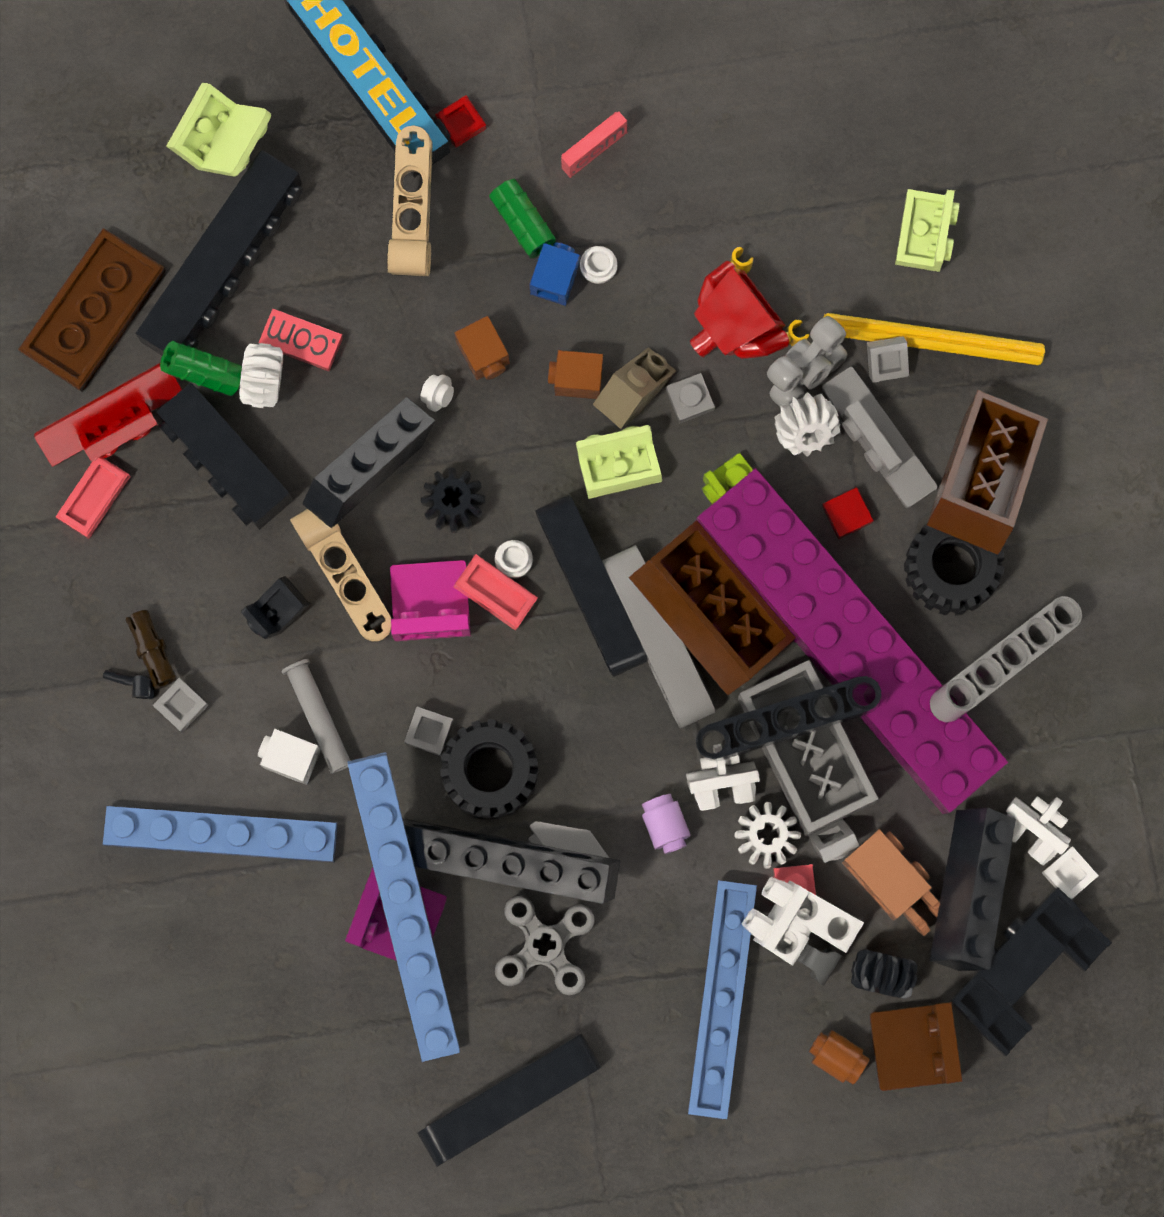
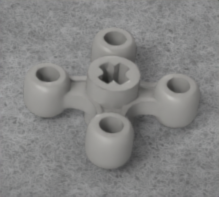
[767,316,848,408]
[495,895,595,996]

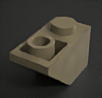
[593,347,677,429]

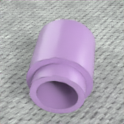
[642,794,691,854]

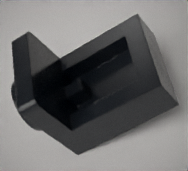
[241,576,310,639]

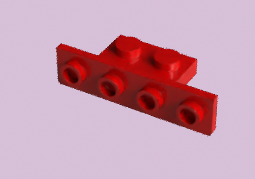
[34,363,182,467]

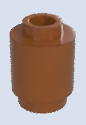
[809,1030,870,1085]

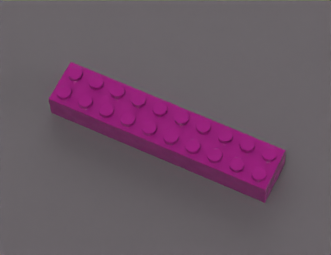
[695,468,1008,814]

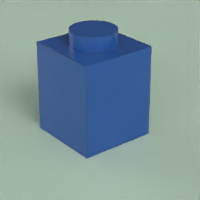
[530,243,580,306]

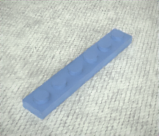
[103,806,338,862]
[688,880,757,1119]

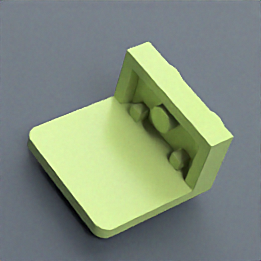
[166,83,271,177]

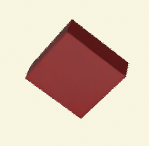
[435,95,487,148]
[822,487,873,539]

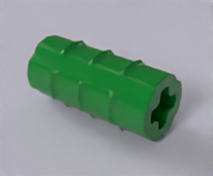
[489,178,557,259]
[160,341,242,396]

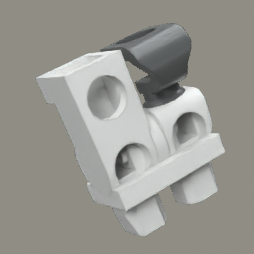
[742,877,864,986]

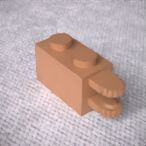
[842,829,940,936]

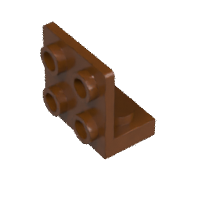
[869,1002,962,1091]

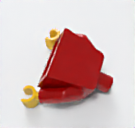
[689,247,809,359]

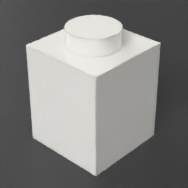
[258,729,321,785]

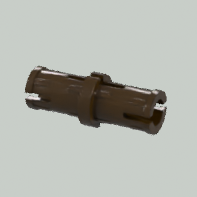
[125,610,177,689]

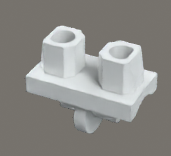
[686,744,760,811]
[1006,796,1071,865]

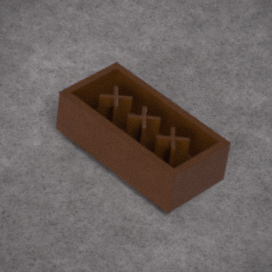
[927,390,1048,555]
[628,520,796,695]

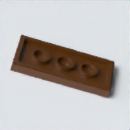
[18,228,166,392]

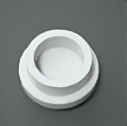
[580,246,617,284]
[420,375,454,412]
[495,540,533,578]

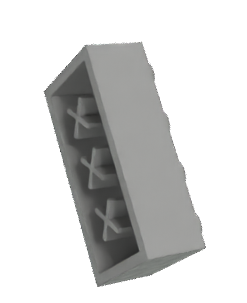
[738,660,878,837]

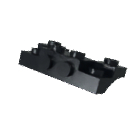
[949,887,1112,1056]

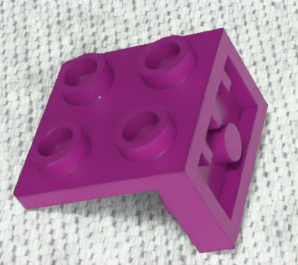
[345,867,447,961]

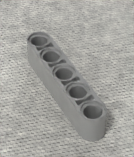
[602,545,715,729]
[930,596,1082,722]

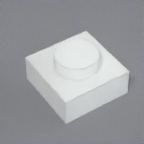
[1042,846,1098,900]

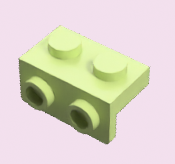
[895,189,959,272]
[576,425,662,499]

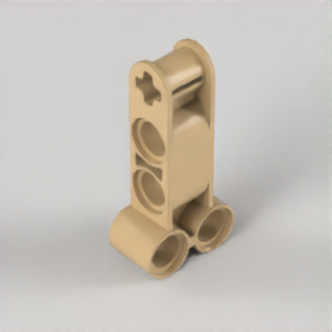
[388,125,433,276]
[290,509,391,642]

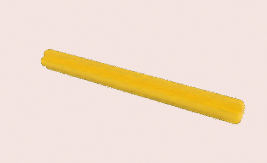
[823,313,1045,365]

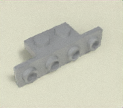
[822,367,937,508]

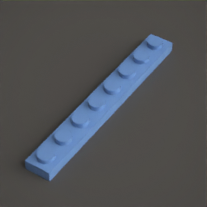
[348,752,460,1062]

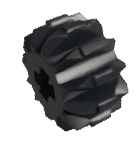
[421,468,486,533]
[851,949,918,999]

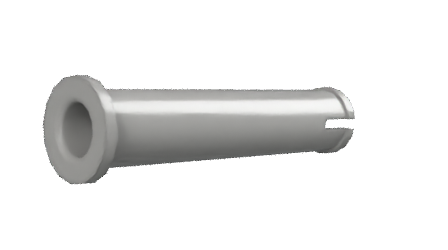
[282,659,351,774]

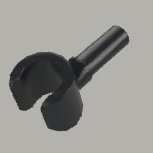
[103,670,155,699]

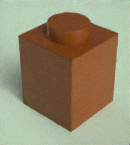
[454,316,510,380]
[548,350,603,399]

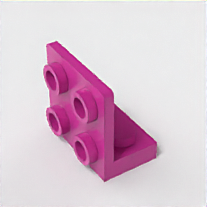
[390,560,471,641]

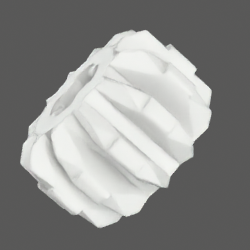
[239,343,283,408]
[774,392,840,457]
[734,802,801,869]

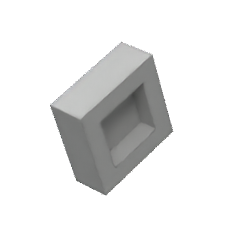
[867,336,909,382]
[666,373,715,424]
[153,678,208,733]
[404,707,454,756]
[808,819,859,863]

